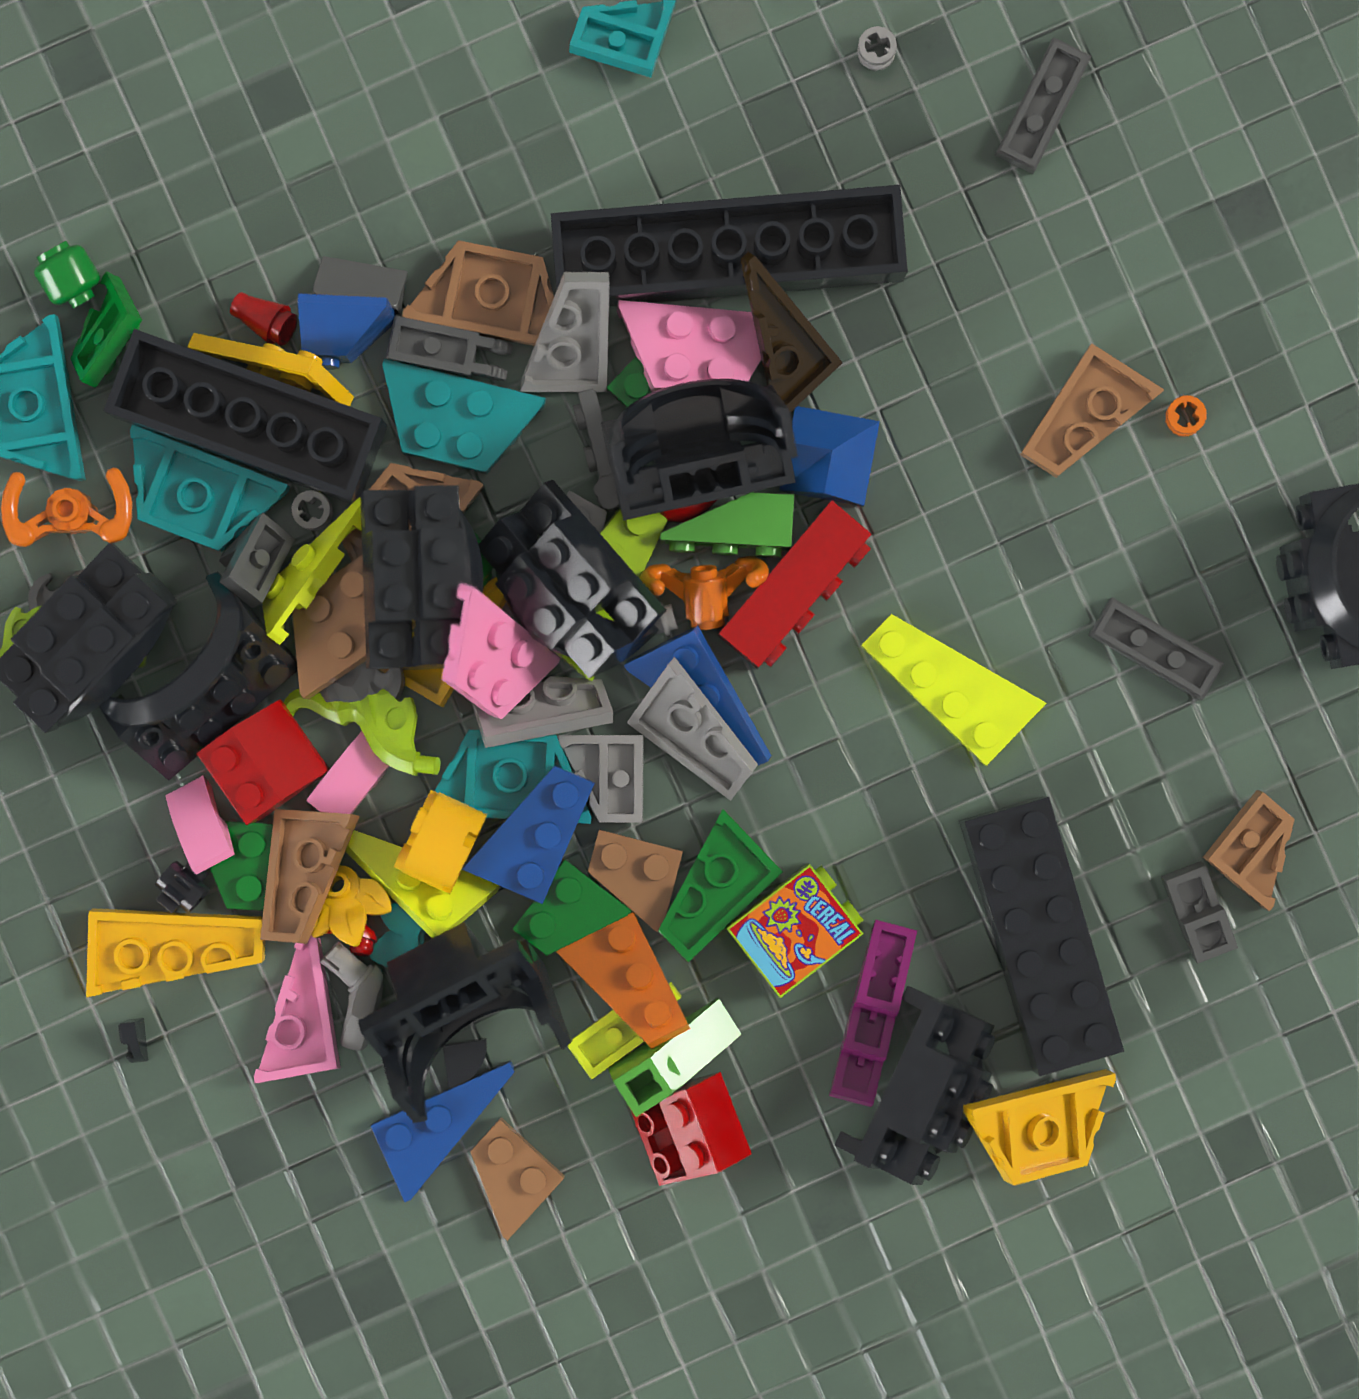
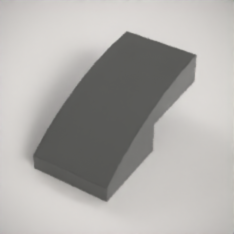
[1161,861,1238,964]

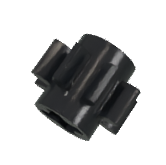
[155,860,210,914]

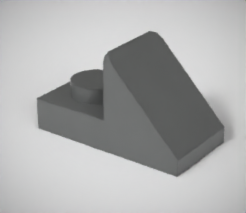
[219,513,295,608]

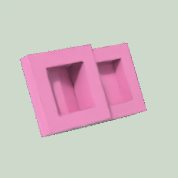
[306,731,390,814]
[165,776,235,875]

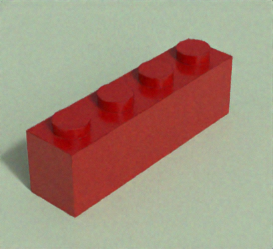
[718,501,872,669]

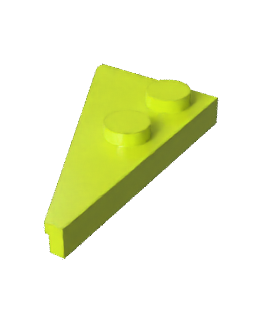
[262,497,362,645]
[345,830,499,939]

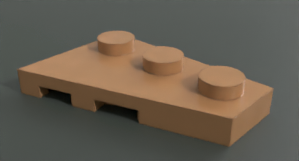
[1020,343,1164,478]
[260,809,360,944]

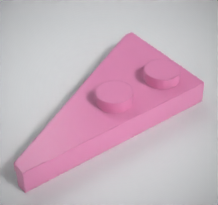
[254,936,341,1083]

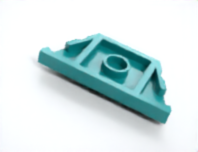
[0,314,86,481]
[382,359,546,474]
[130,424,290,552]
[435,729,592,824]

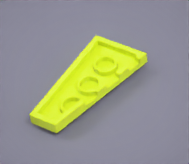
[861,614,1047,766]

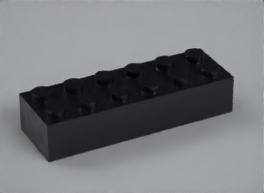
[104,329,388,504]
[959,796,1125,1076]

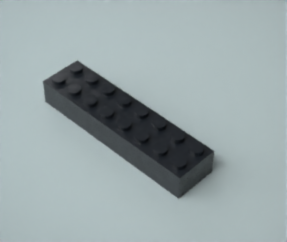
[550,185,908,306]

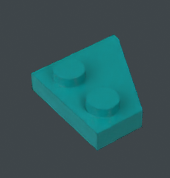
[569,0,676,78]

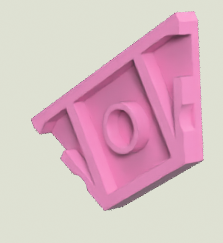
[617,300,761,392]
[442,583,561,719]

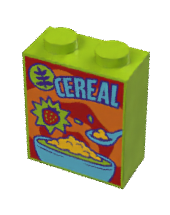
[726,863,864,998]

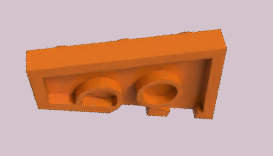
[556,912,691,1049]

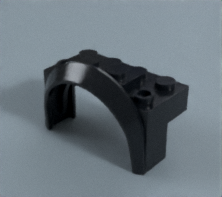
[99,571,297,780]

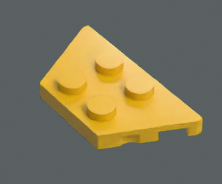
[963,1069,1116,1186]

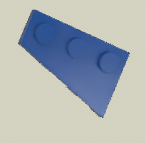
[462,765,595,904]

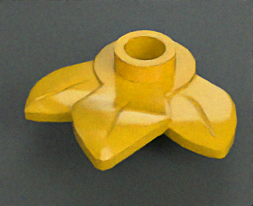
[311,865,392,947]

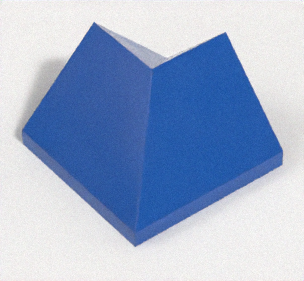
[779,406,880,507]

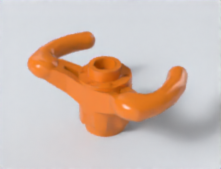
[1,468,132,547]
[639,556,769,630]

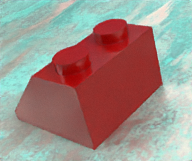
[196,699,330,825]

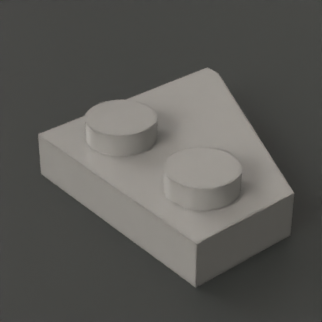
[559,735,644,823]

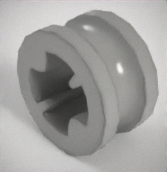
[857,26,897,71]
[291,490,333,531]

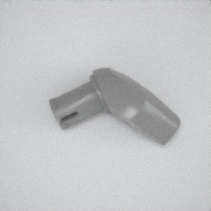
[320,941,383,1051]

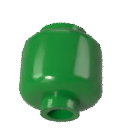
[34,240,100,309]

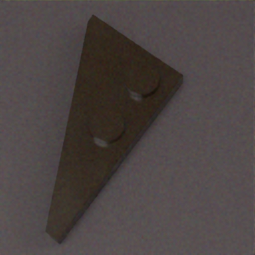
[741,252,843,412]

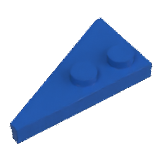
[624,626,772,766]
[370,1061,515,1202]

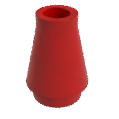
[230,292,298,346]

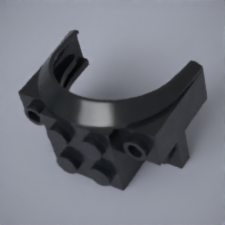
[601,379,798,520]
[1276,484,1359,669]
[358,922,572,1123]

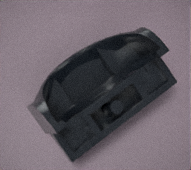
[479,480,667,678]
[360,485,483,670]
[0,543,178,733]
[835,986,995,1185]

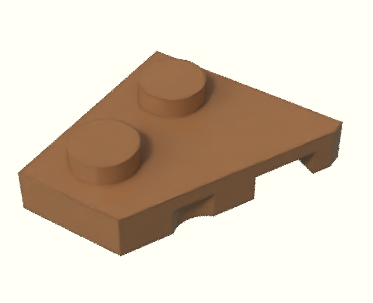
[1203,790,1295,911]
[588,829,683,932]
[470,1117,565,1241]

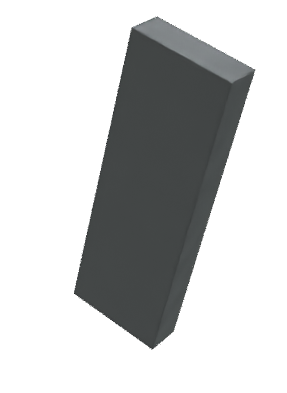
[995,37,1092,174]
[1088,597,1224,701]

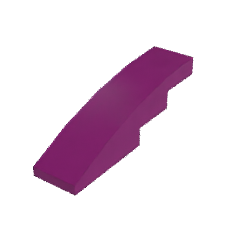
[829,919,917,1107]

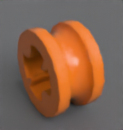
[1165,395,1207,436]

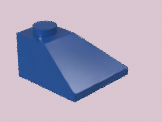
[298,294,397,370]

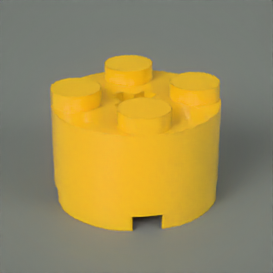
[394,790,487,894]

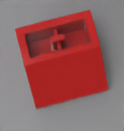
[630,1072,752,1186]

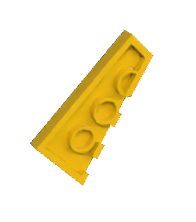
[86,908,265,997]

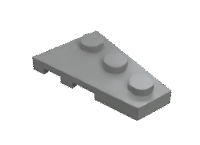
[520,272,609,392]
[627,657,758,801]
[471,676,613,748]

